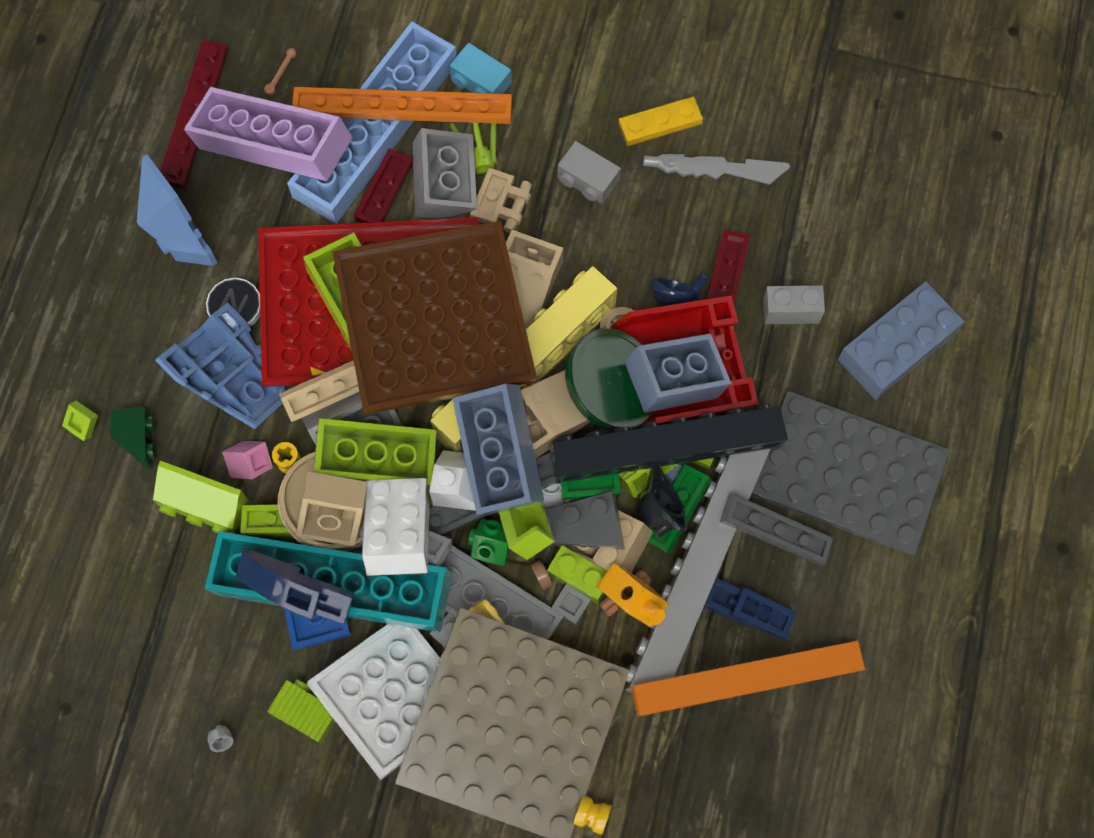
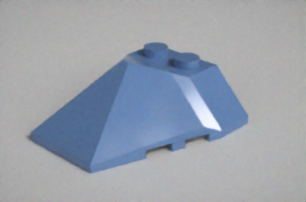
[137,155,218,266]
[155,302,286,429]

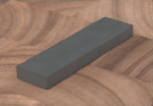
[720,494,833,566]

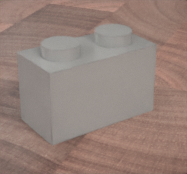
[557,141,621,204]
[763,286,825,324]

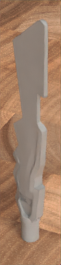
[643,154,790,185]

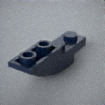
[236,548,355,624]

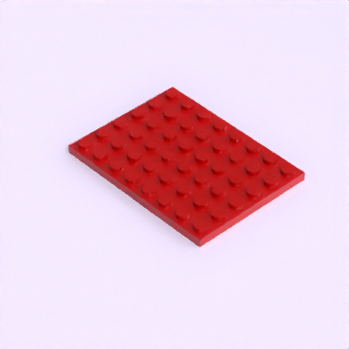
[258,217,479,387]

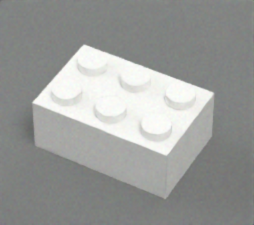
[362,478,430,575]

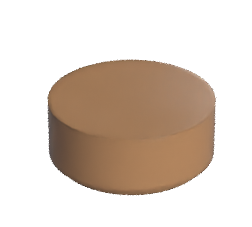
[530,560,553,591]

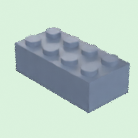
[838,282,965,400]
[452,384,544,515]

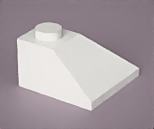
[429,450,476,511]

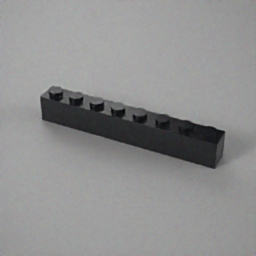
[550,404,788,484]

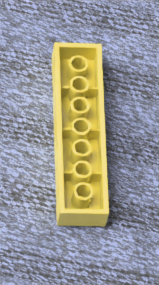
[431,266,617,453]

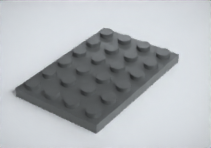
[751,391,949,556]

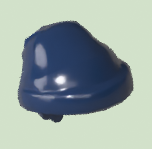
[650,273,708,307]

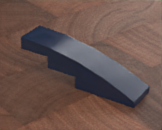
[703,578,797,640]

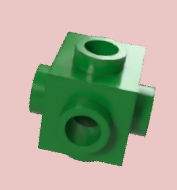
[468,518,511,566]

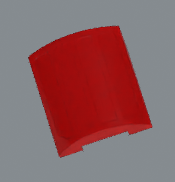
[611,296,758,429]

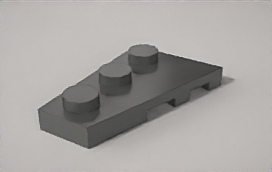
[545,491,625,550]

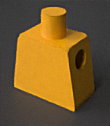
[597,562,668,627]

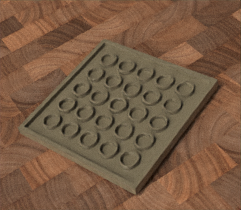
[395,607,630,838]

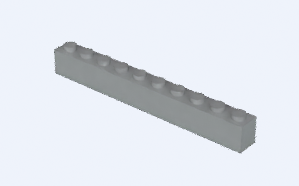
[625,449,770,694]

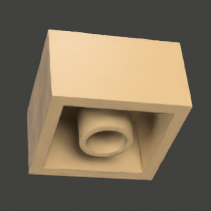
[296,471,367,546]

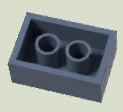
[625,334,731,413]

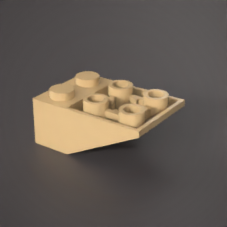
[506,230,564,329]
[521,370,590,459]
[559,498,653,573]

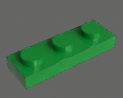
[648,464,712,554]

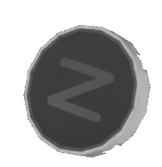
[206,278,260,327]

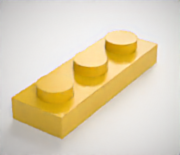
[618,96,703,146]

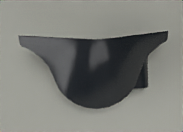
[637,467,687,537]

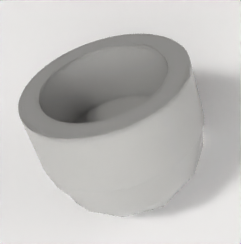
[207,725,233,752]

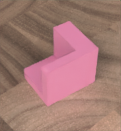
[222,441,273,479]

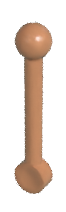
[264,48,297,96]

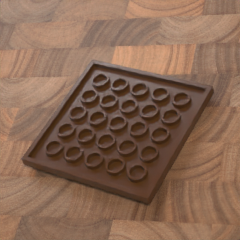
[332,221,537,415]

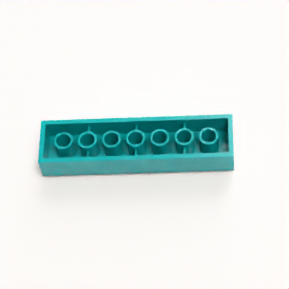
[205,531,452,633]

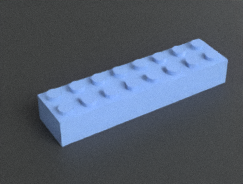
[287,21,457,224]

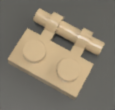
[470,168,532,233]

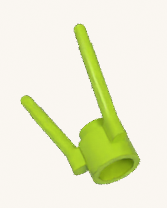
[449,123,497,174]

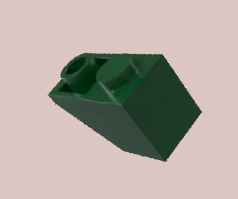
[110,406,156,469]

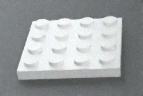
[307,624,441,780]

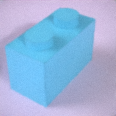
[449,43,512,94]

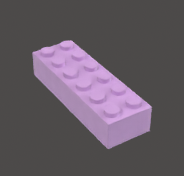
[184,87,352,181]

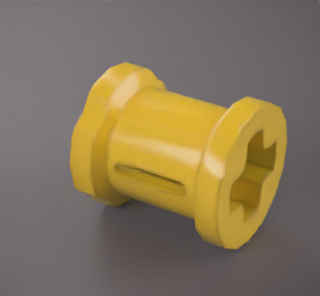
[272,442,301,474]

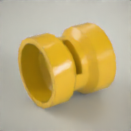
[573,796,612,835]

